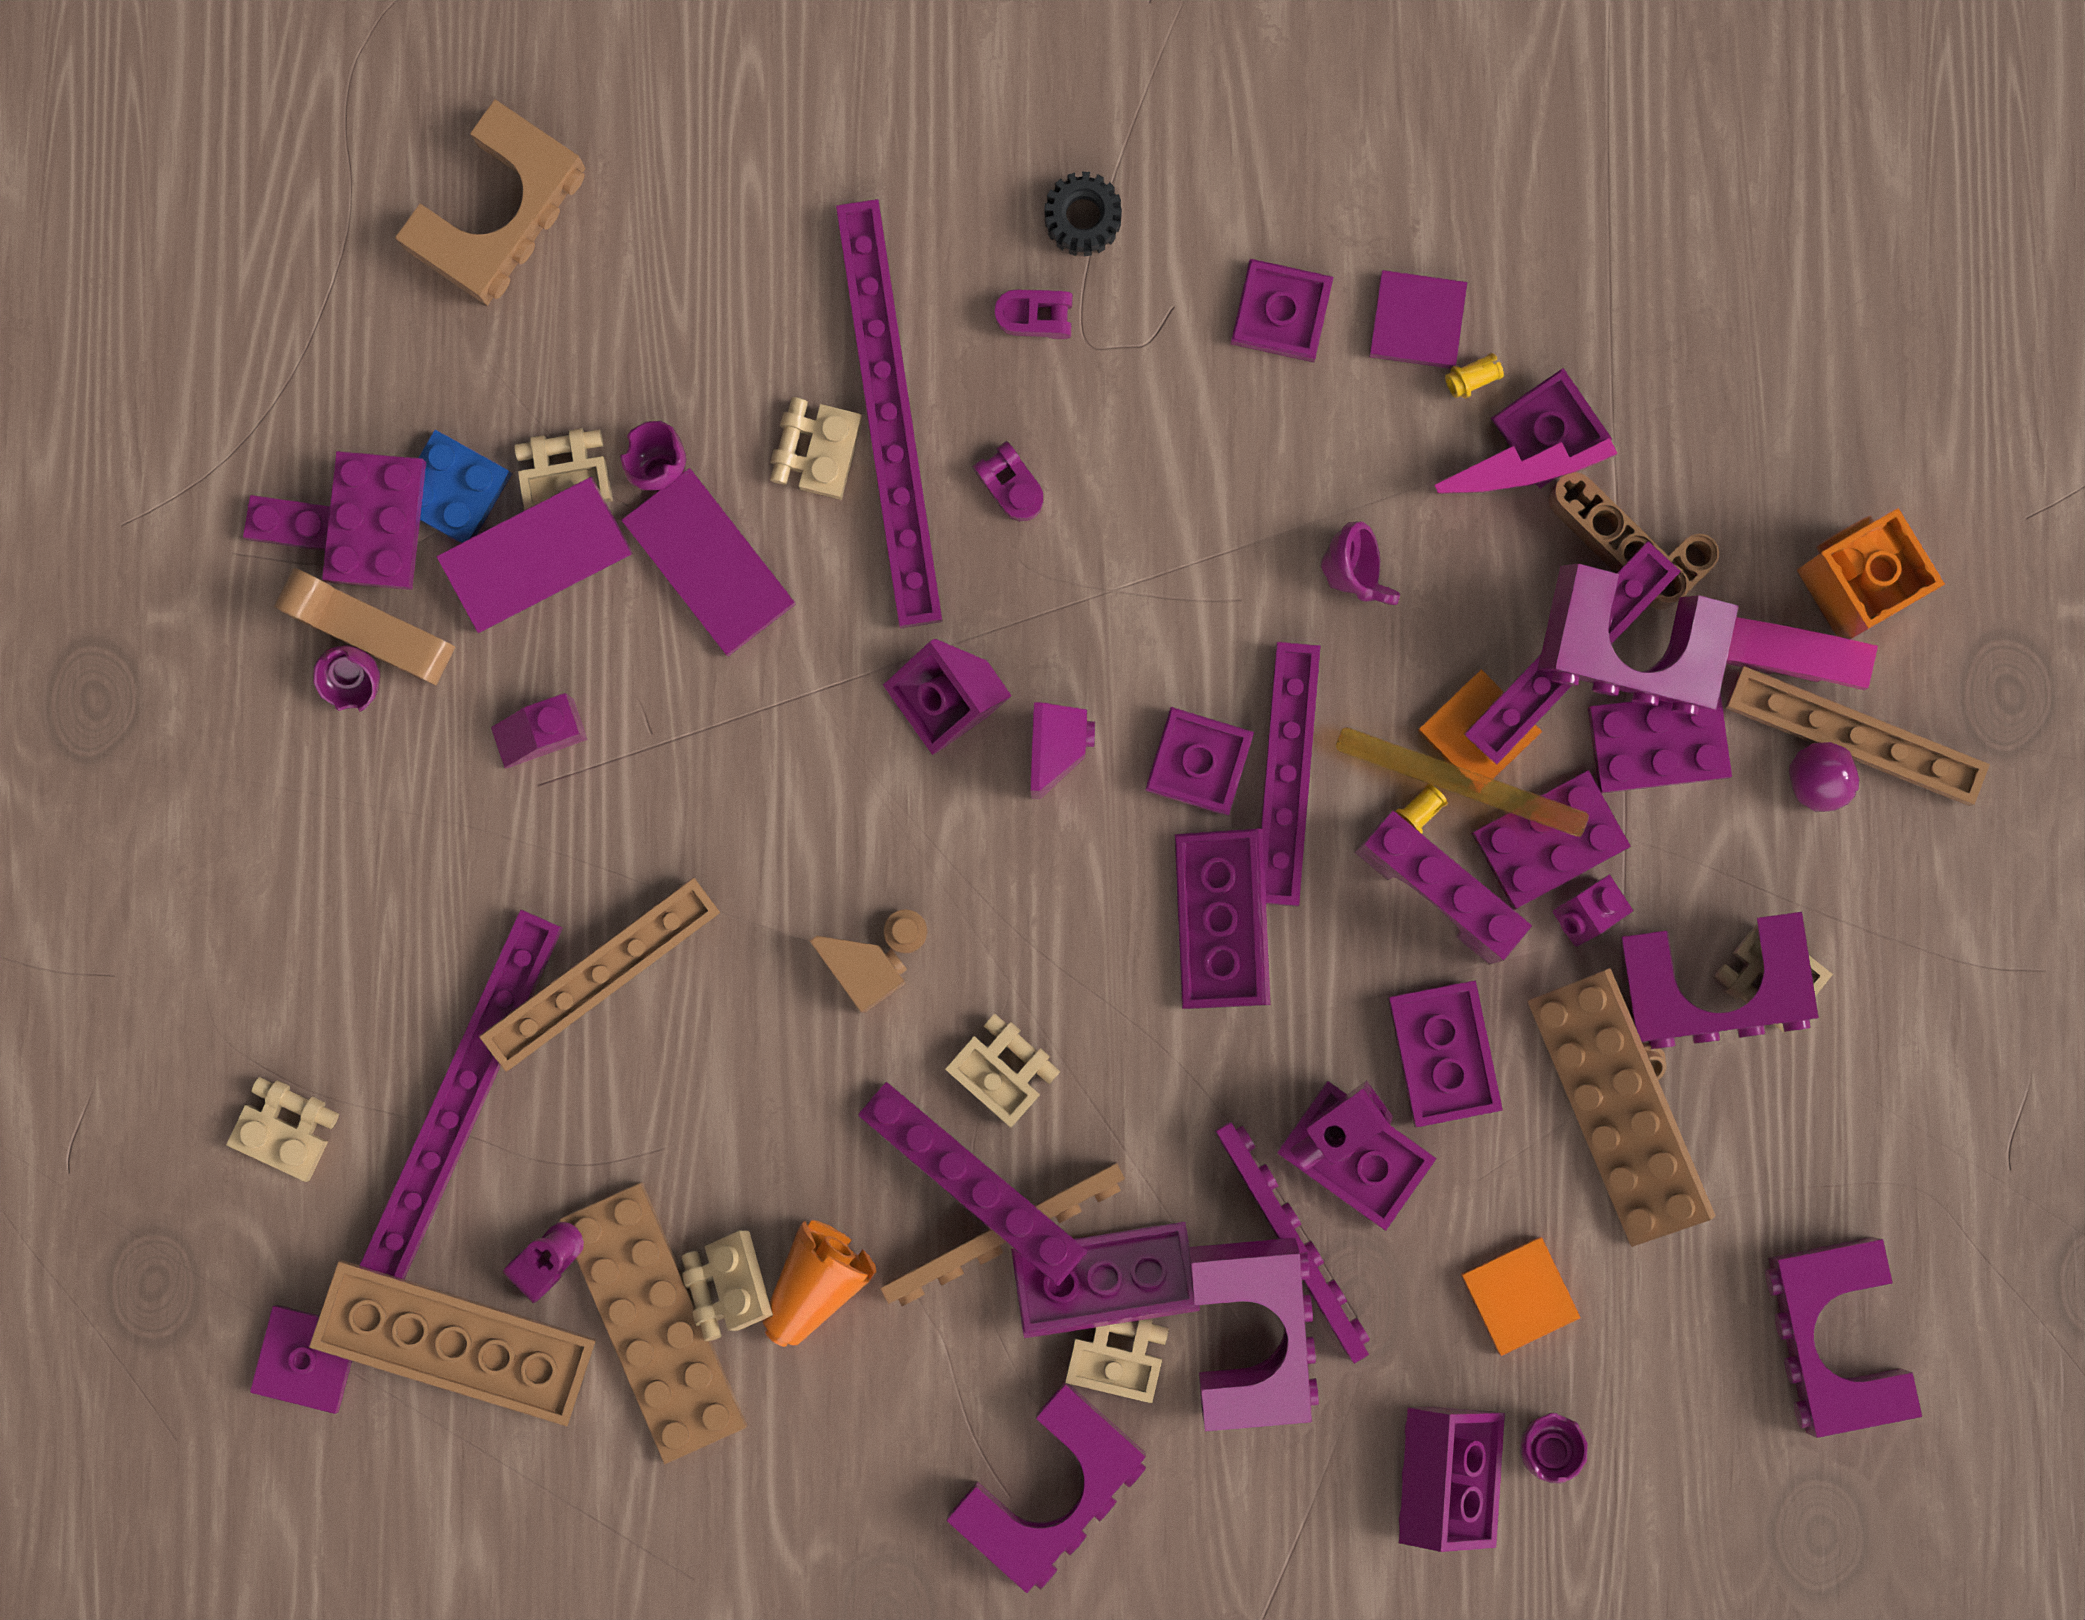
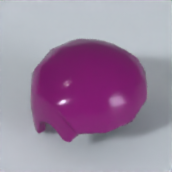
[620,421,687,491]
[313,645,380,712]
[1789,742,1860,812]
[1519,1413,1588,1484]

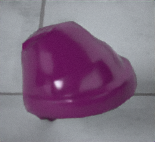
[1320,521,1400,605]

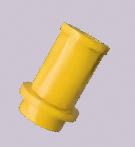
[1445,352,1504,399]
[1395,784,1448,834]

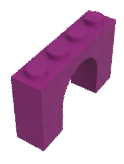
[1538,564,1738,716]
[1355,811,1532,965]
[1622,912,1819,1049]
[1765,1237,1922,1438]
[1189,1238,1319,1432]
[946,1381,1146,1593]

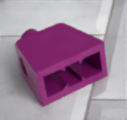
[1291,1080,1393,1171]

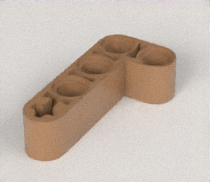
[1549,472,1719,610]
[274,567,456,686]

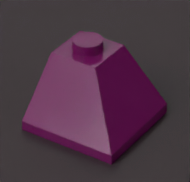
[883,639,1012,755]
[1030,702,1095,799]

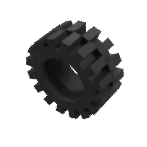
[1044,171,1122,257]

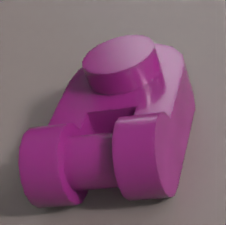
[994,289,1073,339]
[972,441,1044,522]

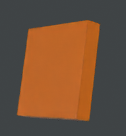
[1417,669,1543,793]
[1460,1236,1581,1356]

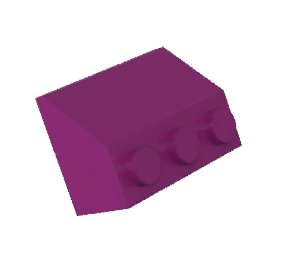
[1398,1407,1505,1552]

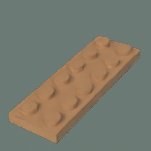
[1527,968,1716,1247]
[559,1183,748,1465]
[309,1260,596,1426]

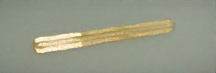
[1336,727,1589,837]

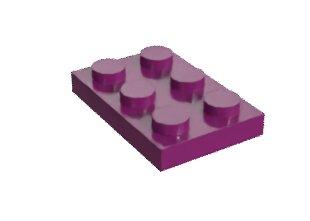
[322,451,426,590]
[1588,692,1732,794]
[1471,770,1631,910]
[1388,980,1503,1128]
[1276,1081,1437,1231]

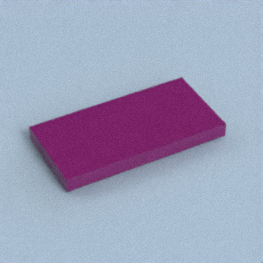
[622,468,796,657]
[436,476,633,633]
[1175,829,1271,1009]
[1011,1222,1200,1339]

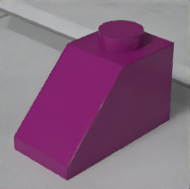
[491,693,588,769]

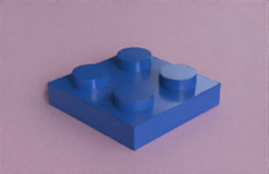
[419,430,512,543]

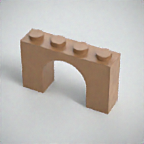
[395,99,586,306]

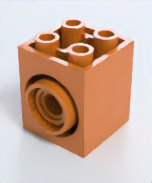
[1797,508,1945,639]

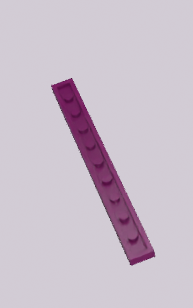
[836,199,943,629]
[359,909,563,1280]

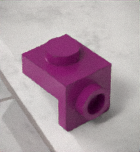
[1553,874,1634,947]

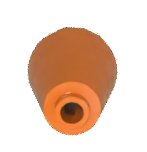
[762,1220,877,1347]

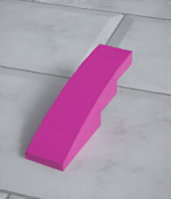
[1435,438,1618,494]
[1726,617,1878,690]

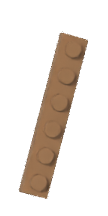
[1725,666,1990,806]
[479,877,720,1072]
[880,1162,1125,1306]

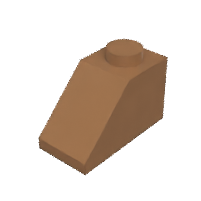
[810,936,907,1013]

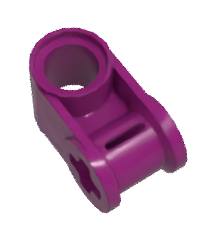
[503,1222,584,1304]

